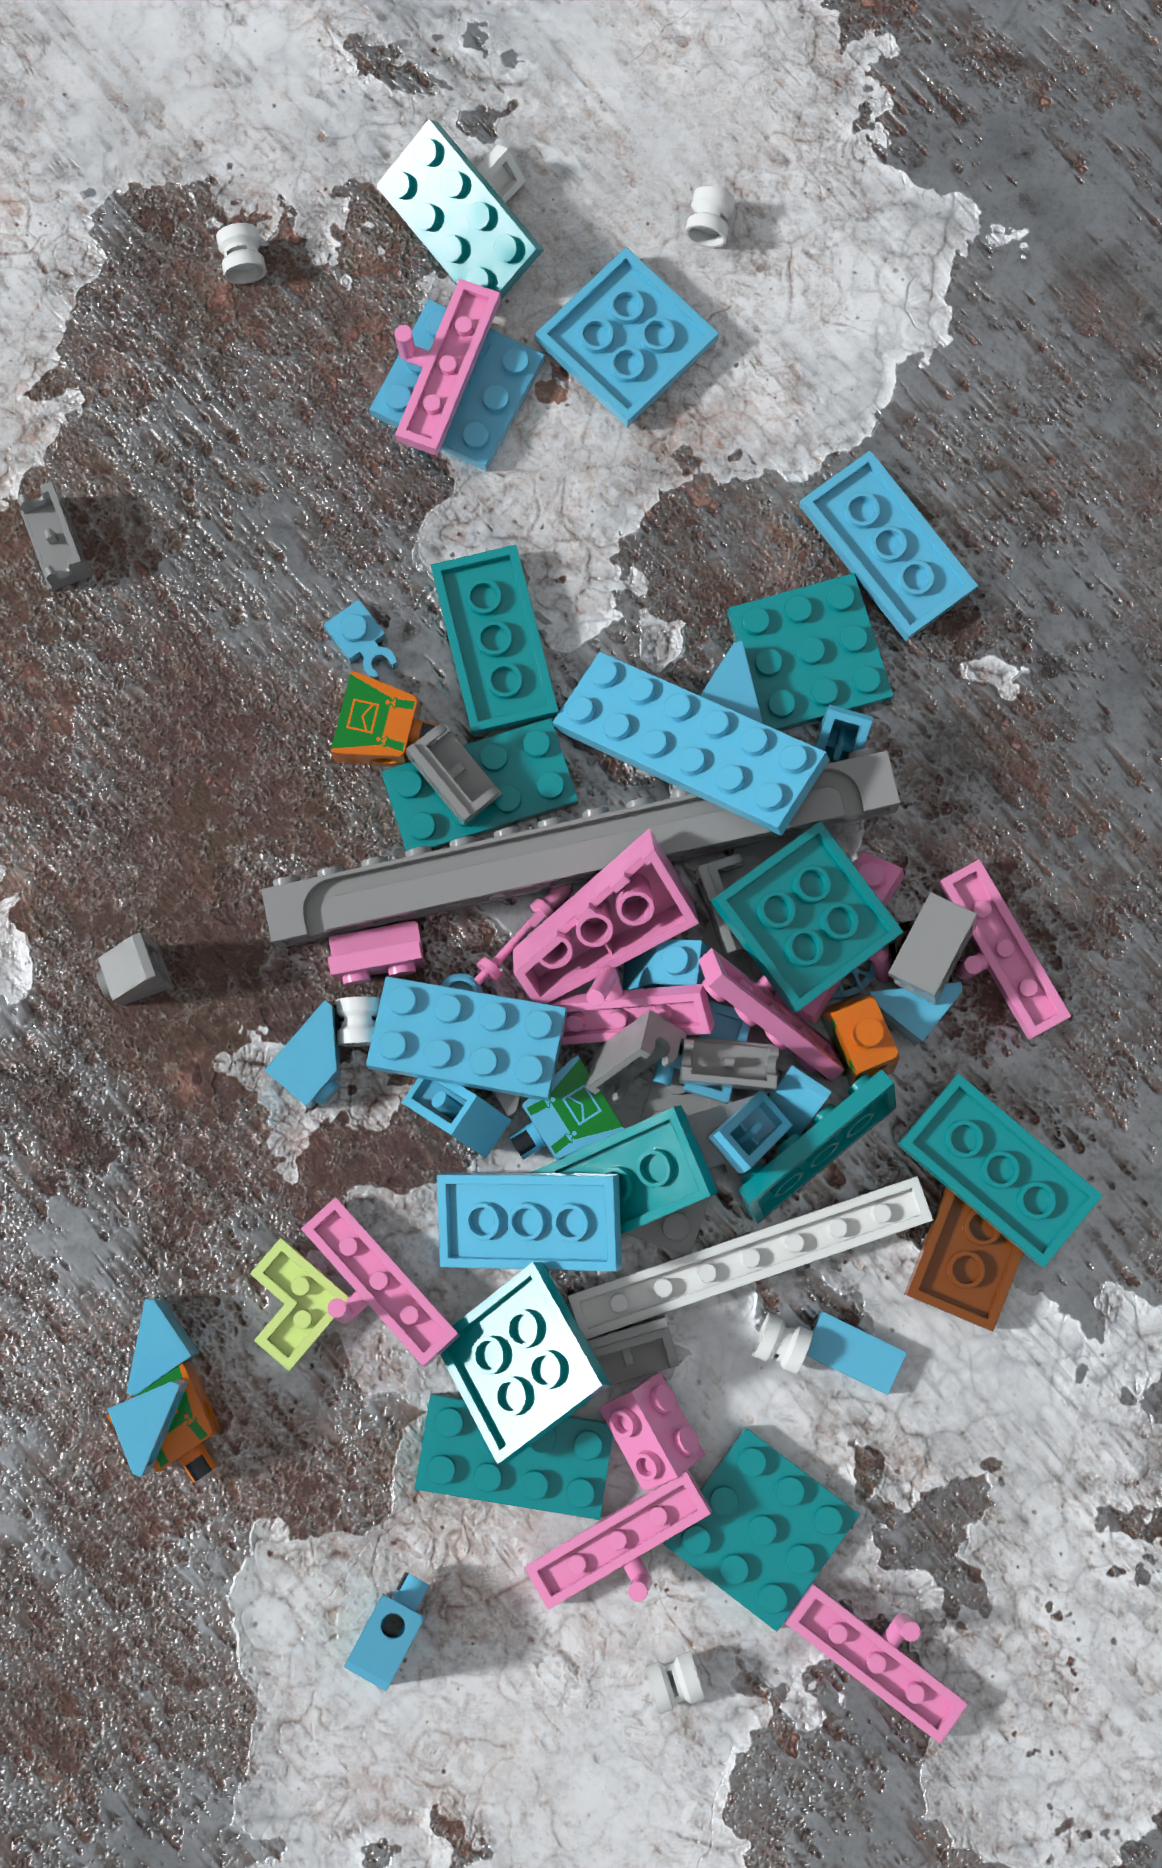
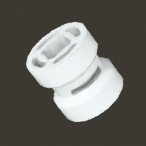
[685,186,736,248]
[216,223,267,284]
[336,996,381,1047]
[752,1313,813,1374]
[645,1651,705,1714]

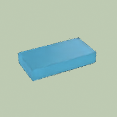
[806,1311,907,1395]

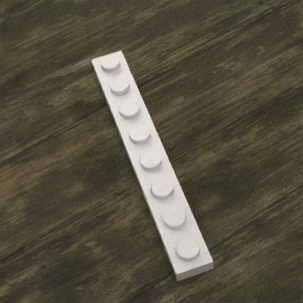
[568,1176,933,1340]

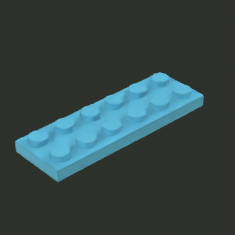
[552,652,829,836]

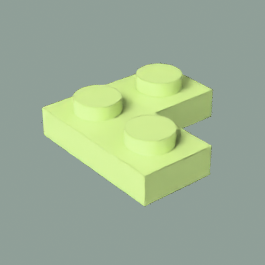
[250,1238,350,1371]

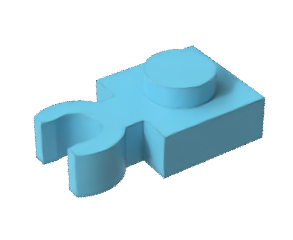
[323,599,398,681]

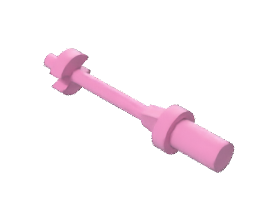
[474,885,574,985]

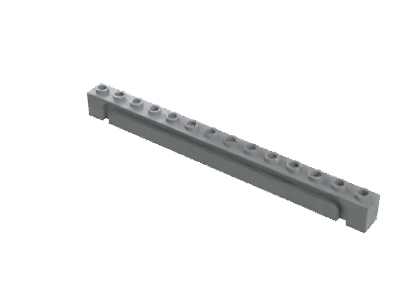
[261,748,900,949]

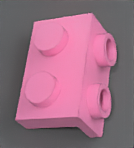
[327,921,426,986]
[600,1372,706,1491]

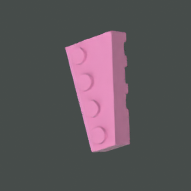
[513,828,699,1004]

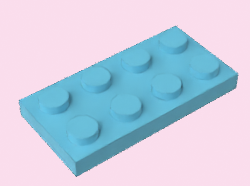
[799,450,978,641]
[366,976,567,1101]
[437,1172,622,1271]

